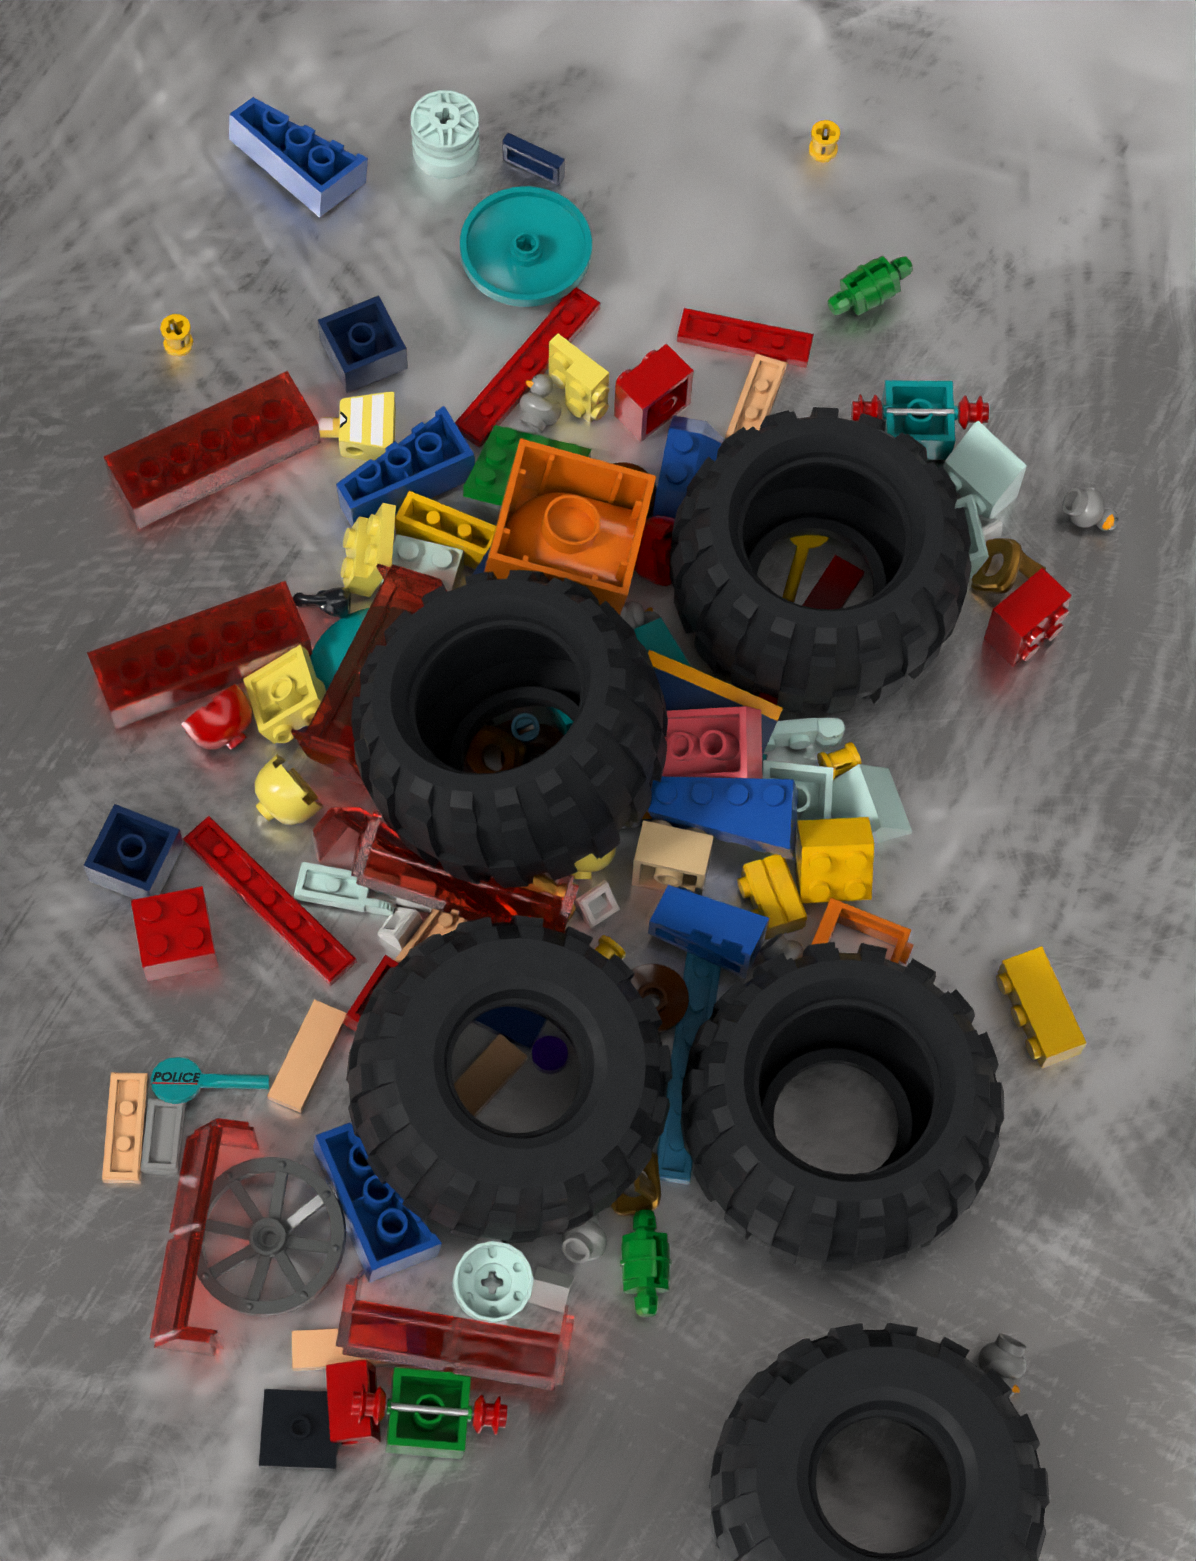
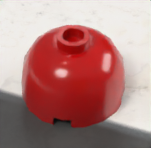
[634,515,675,586]
[181,684,253,750]

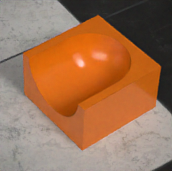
[484,438,656,615]

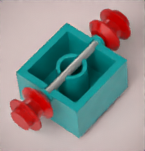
[851,380,989,460]

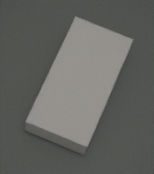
[140,1098,186,1175]

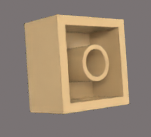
[632,820,714,896]

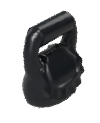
[292,587,351,619]

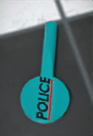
[151,1057,269,1104]

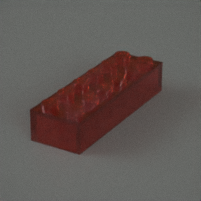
[104,371,321,529]
[87,581,312,729]

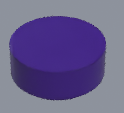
[532,1036,568,1074]

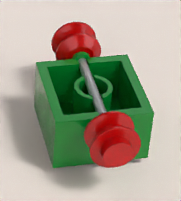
[351,1367,507,1459]

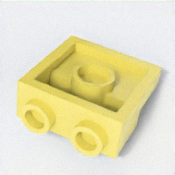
[549,333,610,423]
[341,503,396,597]
[243,644,332,744]

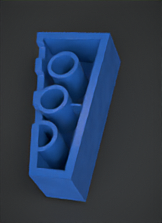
[229,97,368,218]
[336,406,475,527]
[648,776,798,860]
[313,1122,442,1283]

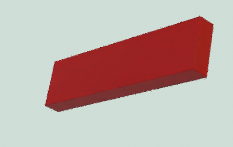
[677,308,814,368]

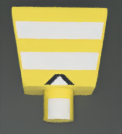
[319,392,396,461]

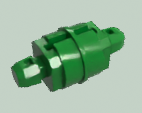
[827,256,913,315]
[620,1210,672,1317]

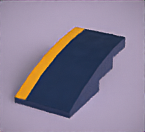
[647,650,783,756]

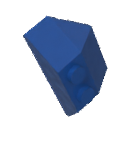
[652,415,725,518]

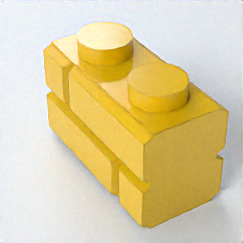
[737,854,807,940]

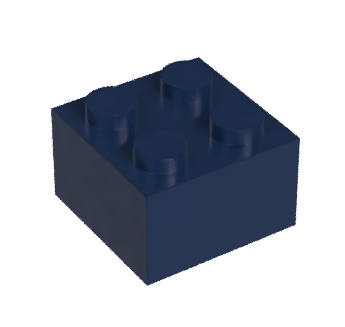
[317,295,408,393]
[83,804,184,899]

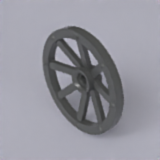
[188,1157,346,1317]

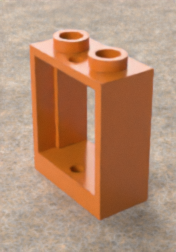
[811,898,914,964]

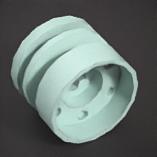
[411,90,479,179]
[452,1241,534,1323]

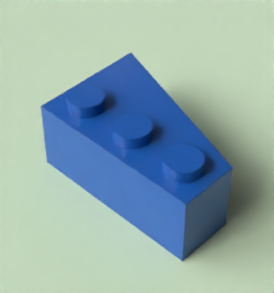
[648,885,769,979]

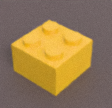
[795,817,874,903]

